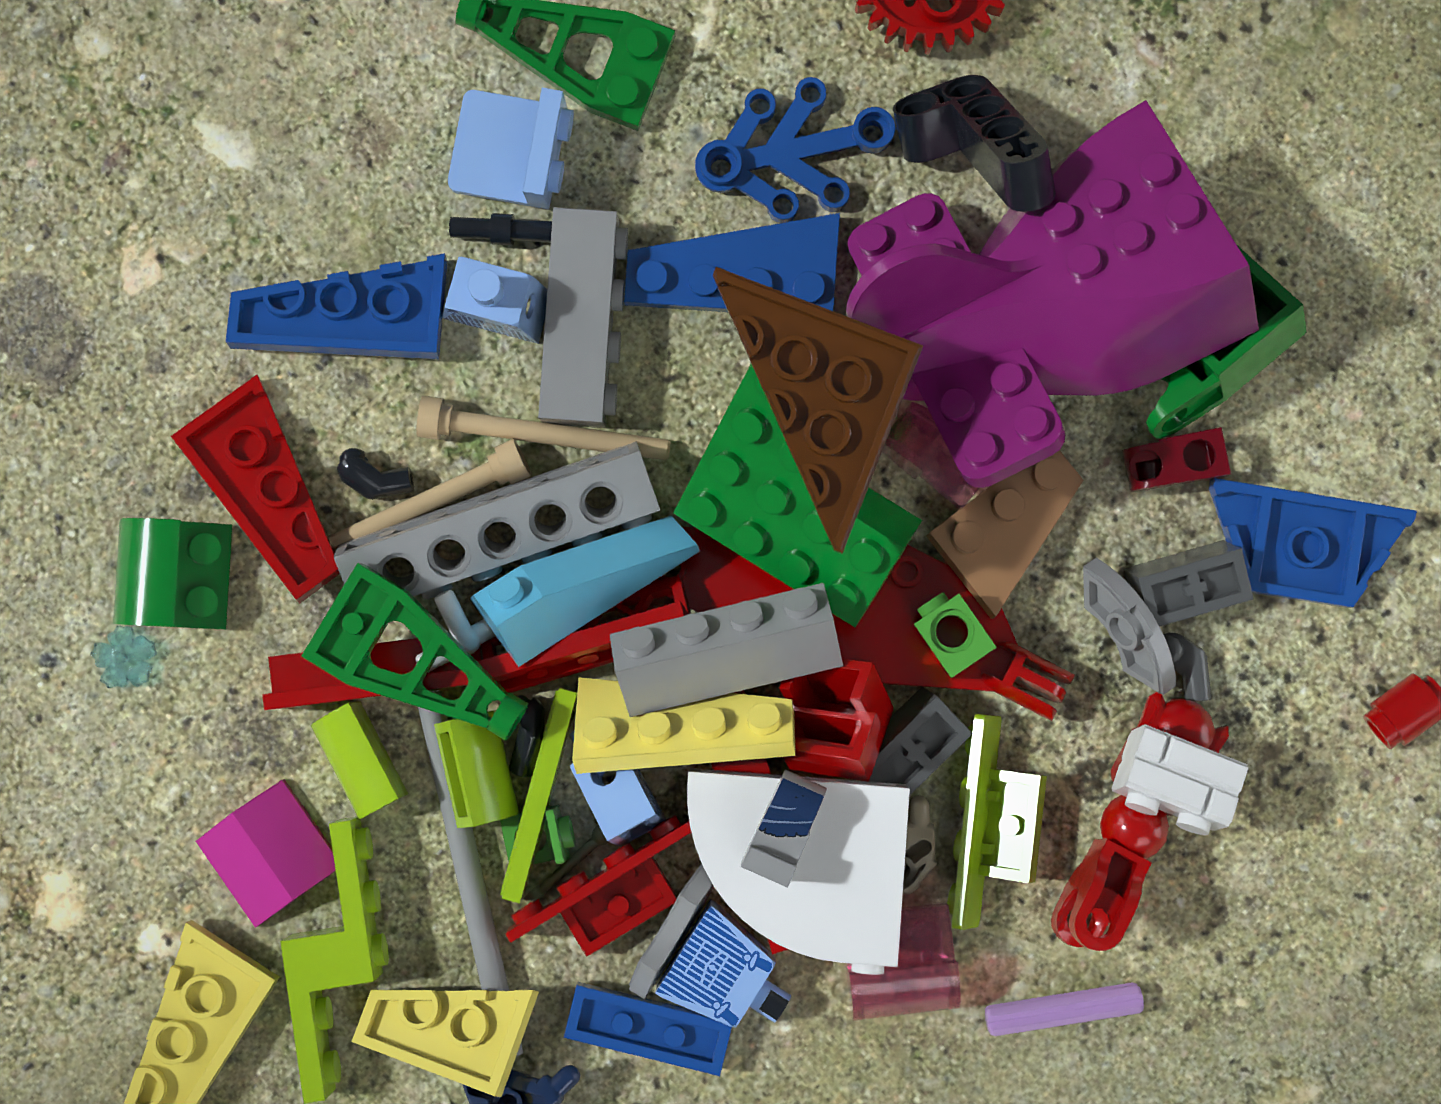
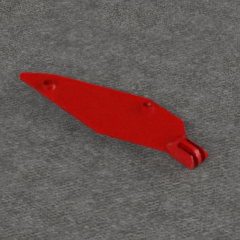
[651,526,1075,721]

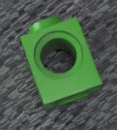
[914,592,996,678]

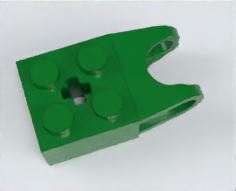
[1146,244,1307,438]

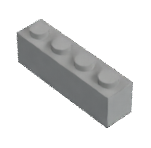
[538,207,628,428]
[610,583,843,717]

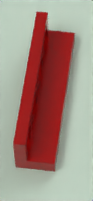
[477,575,691,693]
[262,638,484,710]

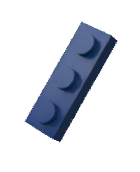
[564,982,732,1076]

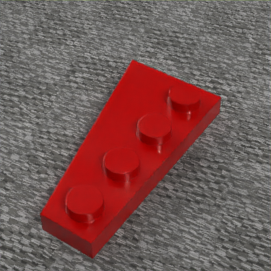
[171,375,340,604]

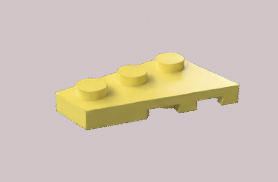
[352,990,539,1097]

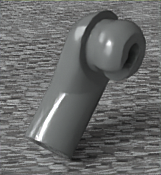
[1163,632,1212,702]

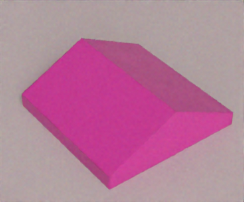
[196,779,336,928]

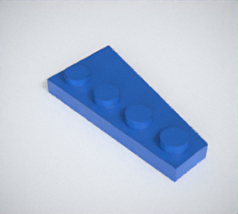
[226,253,448,359]

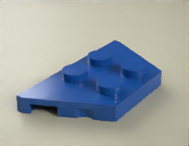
[1209,478,1417,608]

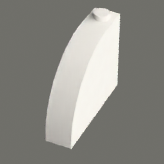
[687,768,910,975]

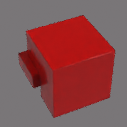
[777,658,894,782]

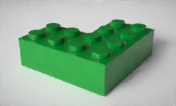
[673,364,923,627]

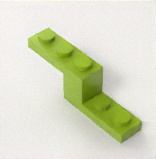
[280,816,389,1104]

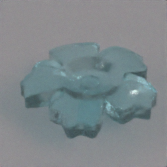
[90,625,157,688]

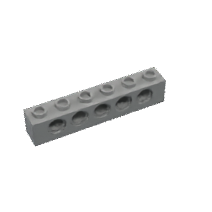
[334,441,660,599]

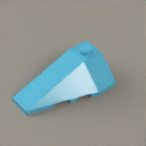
[470,515,700,667]

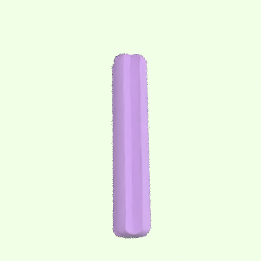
[985,982,1144,1036]

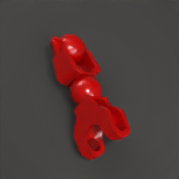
[1051,691,1229,951]

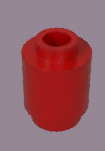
[1363,673,1441,749]

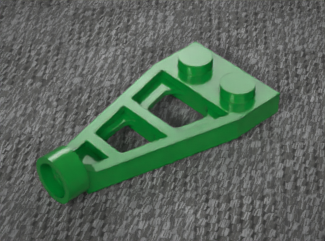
[455,0,676,131]
[301,563,529,741]

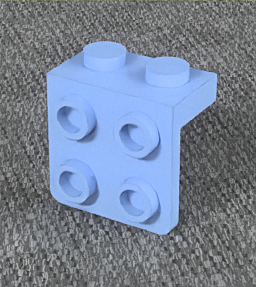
[448,87,574,210]

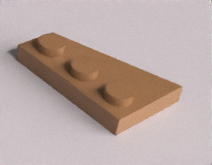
[926,450,1084,619]

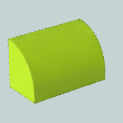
[311,701,408,820]
[434,710,519,828]

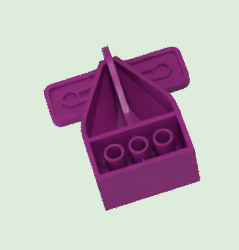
[846,100,1259,488]

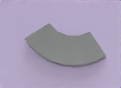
[1083,558,1176,695]
[629,863,714,999]

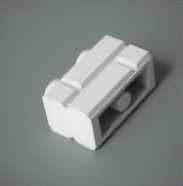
[1112,724,1248,835]

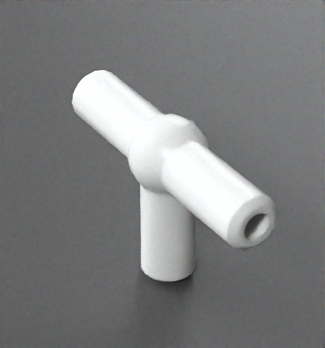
[416,590,496,673]

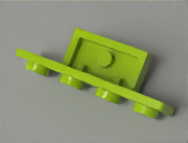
[947,714,1047,930]

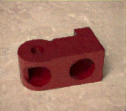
[1122,427,1231,492]

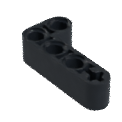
[893,75,1056,212]

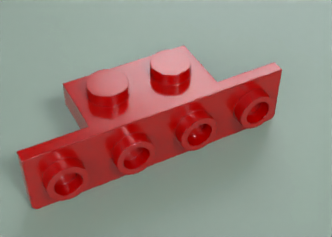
[505,815,691,957]

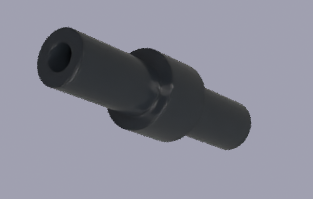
[449,213,552,246]

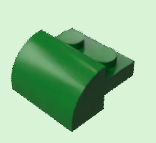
[113,518,233,630]

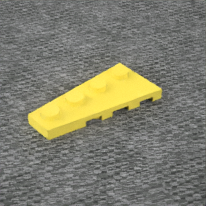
[572,677,795,774]
[124,920,280,1104]

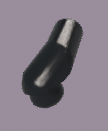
[337,448,414,500]
[509,695,545,777]

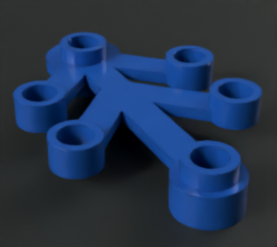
[695,77,895,223]

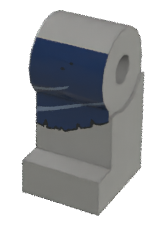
[741,770,827,888]

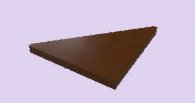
[713,267,923,554]

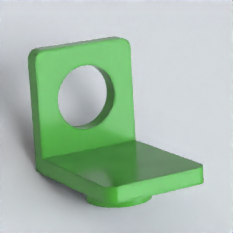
[500,804,576,864]

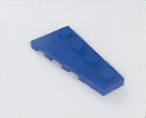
[624,213,840,313]

